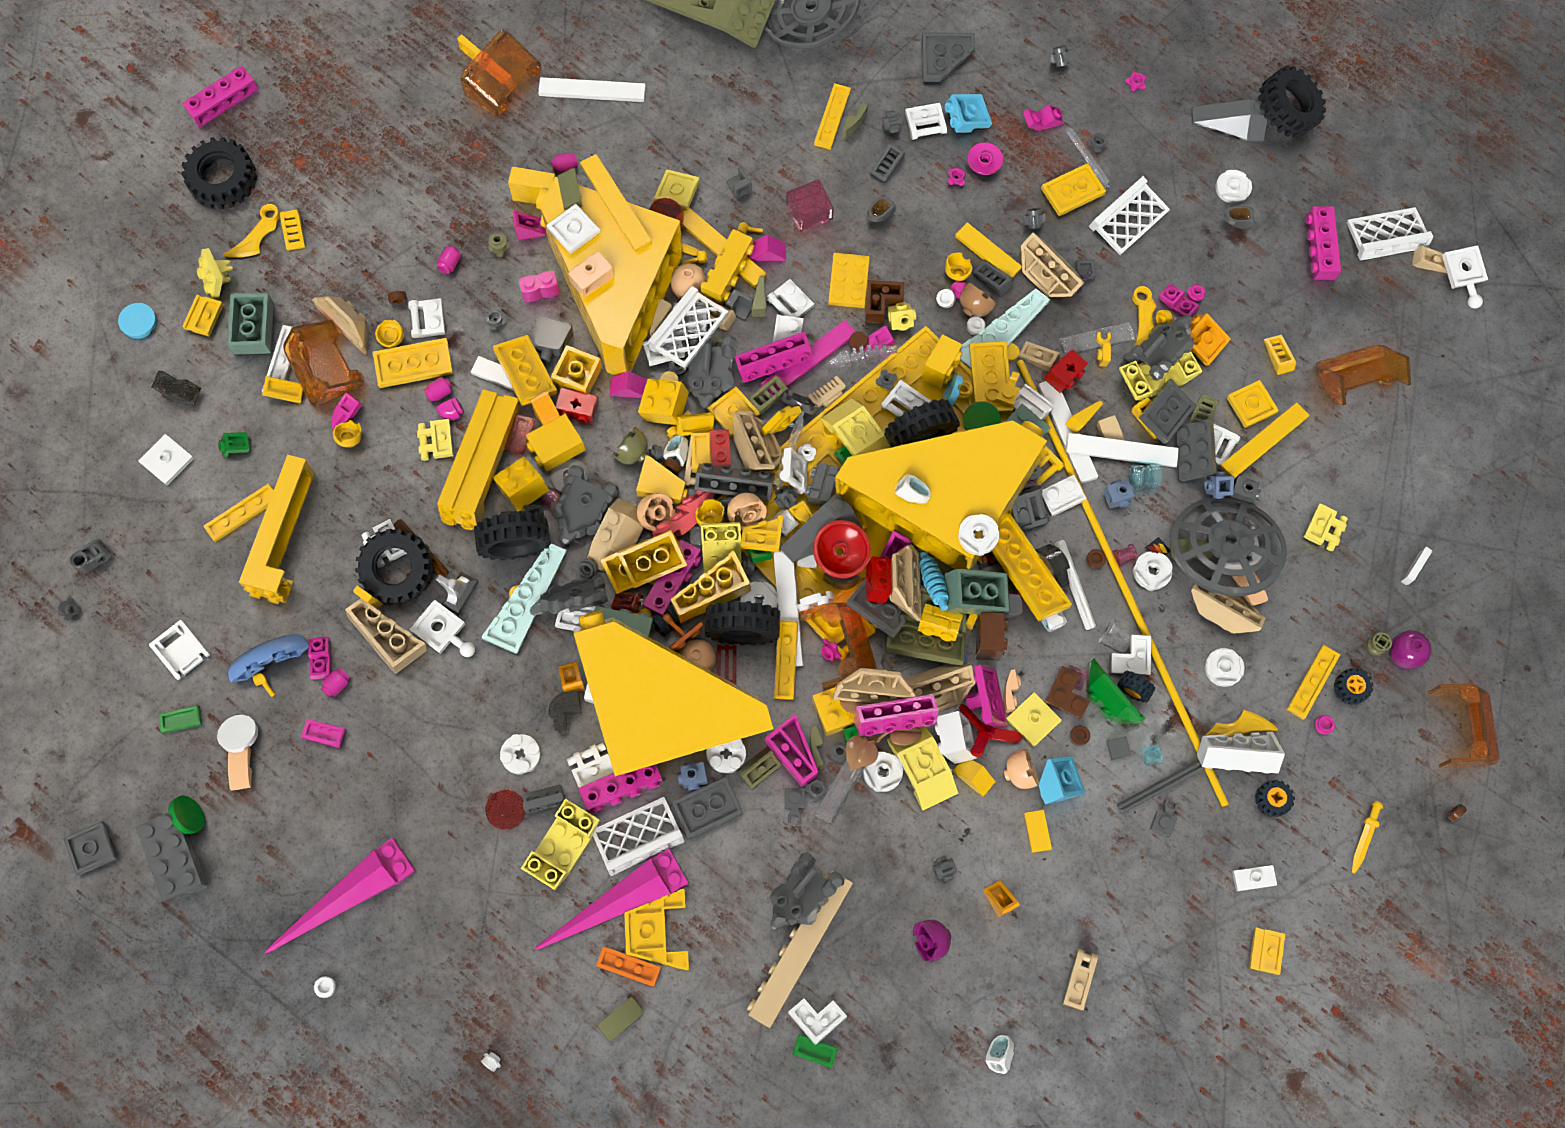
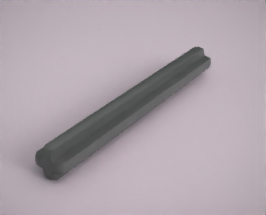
[1117,760,1205,814]

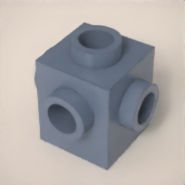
[1204,471,1234,499]
[1103,479,1135,509]
[677,761,708,791]

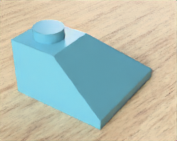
[1038,756,1085,805]

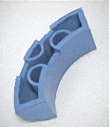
[228,634,309,683]

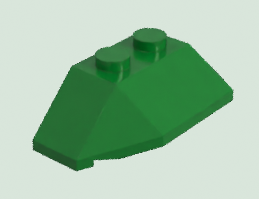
[1086,658,1146,725]

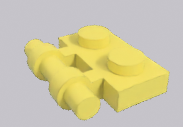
[417,419,454,461]
[1303,503,1348,551]

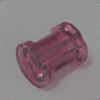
[1113,544,1138,566]

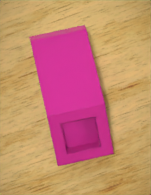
[1023,105,1064,131]

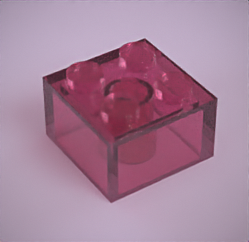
[786,179,834,232]

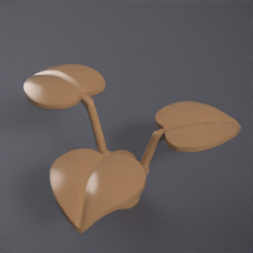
[840,700,922,771]

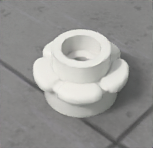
[798,444,816,462]
[481,1052,501,1072]

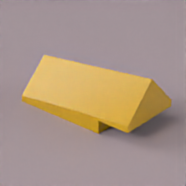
[600,530,687,594]

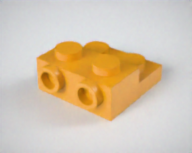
[1190,313,1231,366]

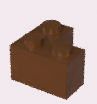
[865,280,904,324]
[976,612,1008,661]
[1044,666,1090,720]

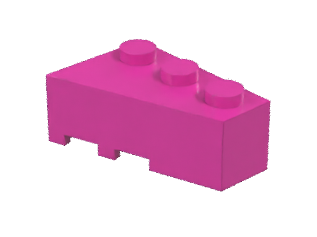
[765,714,818,788]

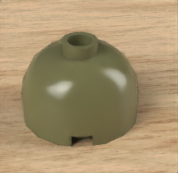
[612,427,648,465]

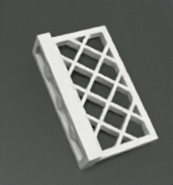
[1089,176,1170,255]
[1346,207,1433,261]
[648,286,728,369]
[593,797,684,876]

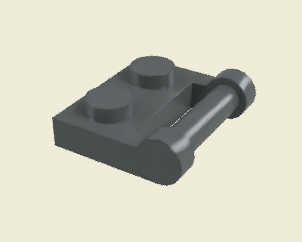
[1011,485,1050,531]

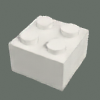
[935,711,977,764]

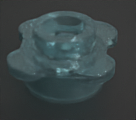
[1141,745,1163,766]

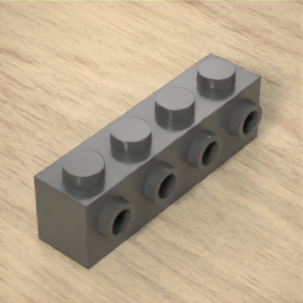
[694,463,774,501]

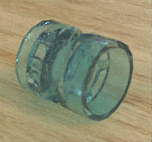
[1129,464,1162,490]

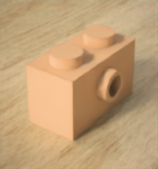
[568,252,614,298]

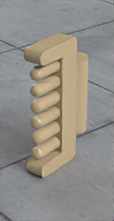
[808,376,846,409]

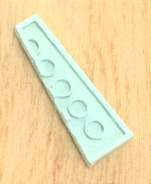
[960,289,1050,370]
[482,544,567,654]

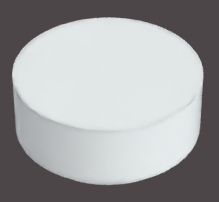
[936,289,956,308]
[966,316,985,336]
[314,976,336,998]

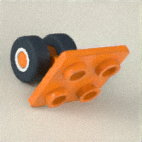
[651,603,703,651]

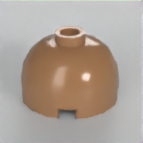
[960,283,997,317]

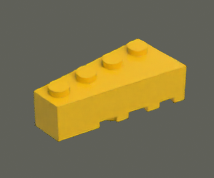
[700,229,755,306]
[671,550,751,623]

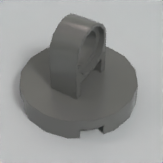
[781,391,818,427]

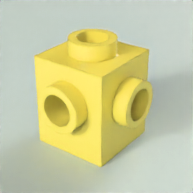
[887,302,916,330]

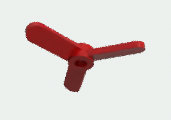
[959,704,1022,757]

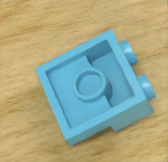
[945,94,992,133]

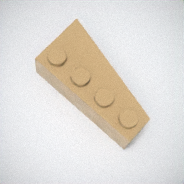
[345,598,427,674]

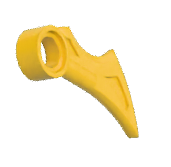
[223,204,280,258]
[1132,286,1157,346]
[1204,710,1278,737]

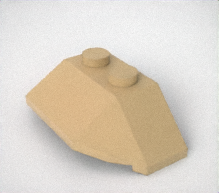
[1021,232,1084,298]
[312,296,369,355]
[733,411,783,470]
[587,498,644,572]
[889,544,922,621]
[1191,583,1266,634]
[906,664,975,711]
[833,668,916,704]

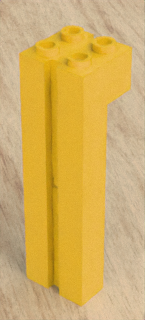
[437,389,520,530]
[239,454,315,604]

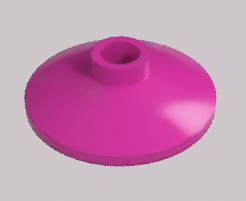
[967,143,1003,175]

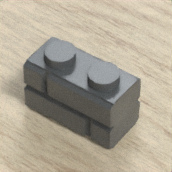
[805,462,840,506]

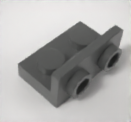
[522,785,565,814]

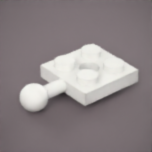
[1442,245,1488,309]
[409,600,475,657]

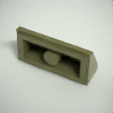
[557,168,583,210]
[737,747,782,789]

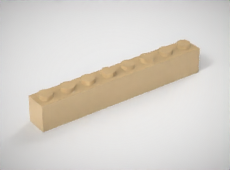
[747,871,853,1029]

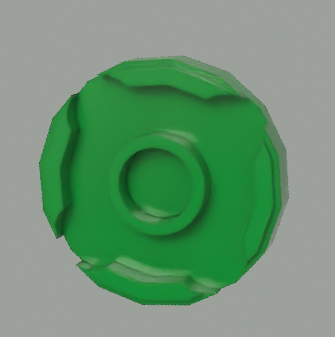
[963,401,1001,431]
[168,795,205,835]

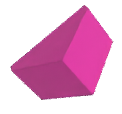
[512,210,546,240]
[749,235,786,261]
[609,371,647,398]
[880,530,911,559]

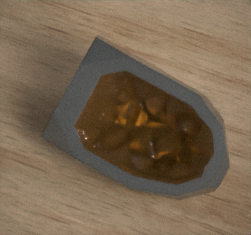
[867,195,896,222]
[1224,206,1254,229]

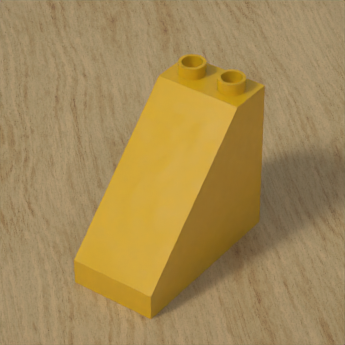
[536,177,683,375]
[835,420,1047,570]
[574,610,773,776]

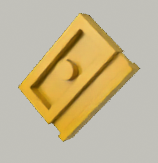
[182,295,224,337]
[760,406,802,436]
[1248,927,1285,975]

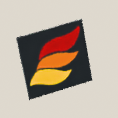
[1145,537,1171,556]
[977,551,997,570]

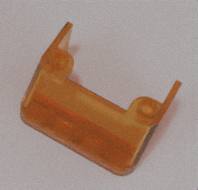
[1316,345,1411,405]
[800,602,877,691]
[1428,683,1499,768]

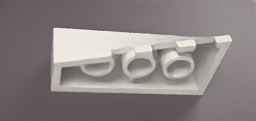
[1197,731,1285,774]

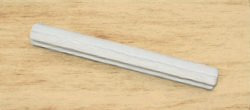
[1055,540,1096,630]

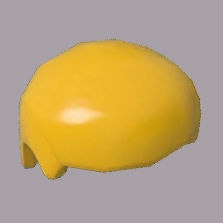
[945,252,973,281]
[375,320,404,348]
[333,420,362,448]
[695,499,724,526]

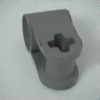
[69,539,112,574]

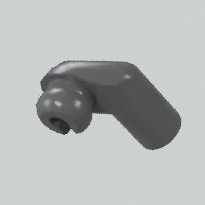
[1193,562,1222,580]

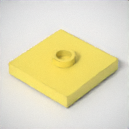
[654,169,700,210]
[1006,692,1062,748]

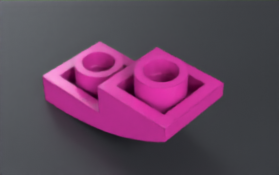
[1158,283,1199,317]
[308,636,331,680]

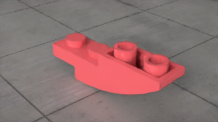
[652,490,715,537]

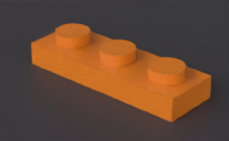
[596,946,661,987]

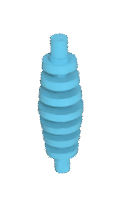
[919,552,949,611]

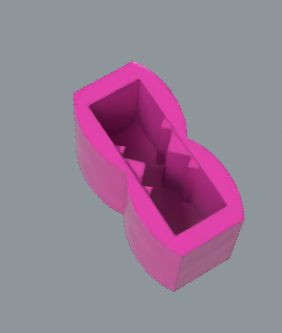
[519,271,560,302]

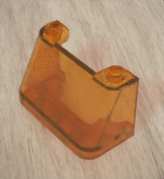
[460,29,541,117]
[283,319,364,406]

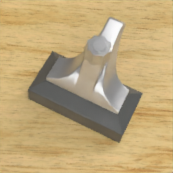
[435,572,479,615]

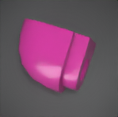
[436,397,464,420]

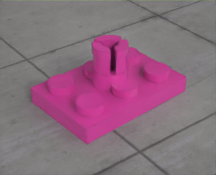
[966,665,1007,728]

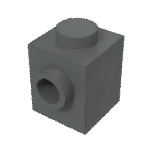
[1229,475,1261,504]

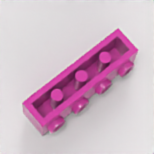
[182,66,259,127]
[1305,206,1341,280]
[734,331,814,383]
[643,539,702,617]
[854,694,939,737]
[578,764,663,814]

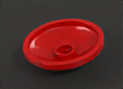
[813,520,871,579]

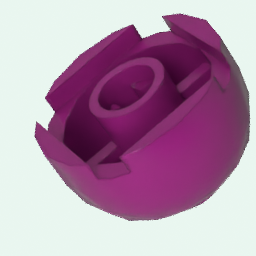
[1389,630,1431,670]
[913,920,951,962]

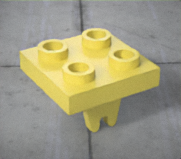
[197,248,233,300]

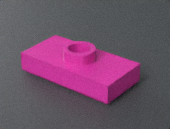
[301,719,346,748]

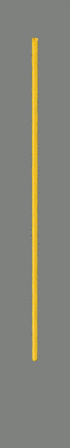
[1016,360,1229,807]

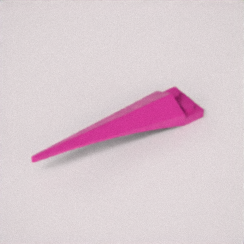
[265,838,416,953]
[535,848,689,950]

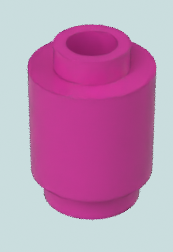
[551,152,578,173]
[436,246,461,274]
[423,377,452,402]
[321,668,351,697]

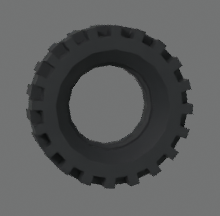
[1258,66,1326,138]
[181,137,257,210]
[884,399,960,448]
[474,511,551,560]
[355,529,434,604]
[705,601,780,645]

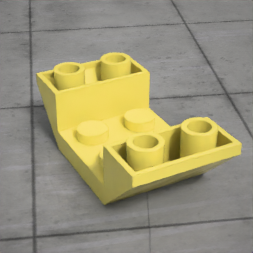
[1119,352,1202,401]
[821,399,891,456]
[701,522,742,573]
[887,726,958,811]
[521,799,600,890]

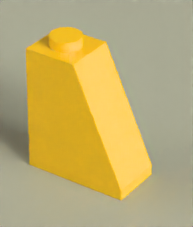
[636,455,688,505]

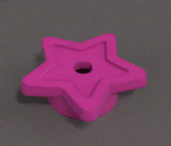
[1125,71,1147,92]
[821,639,842,662]

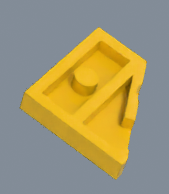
[740,515,783,552]

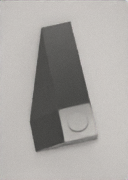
[1192,99,1267,142]
[780,493,862,563]

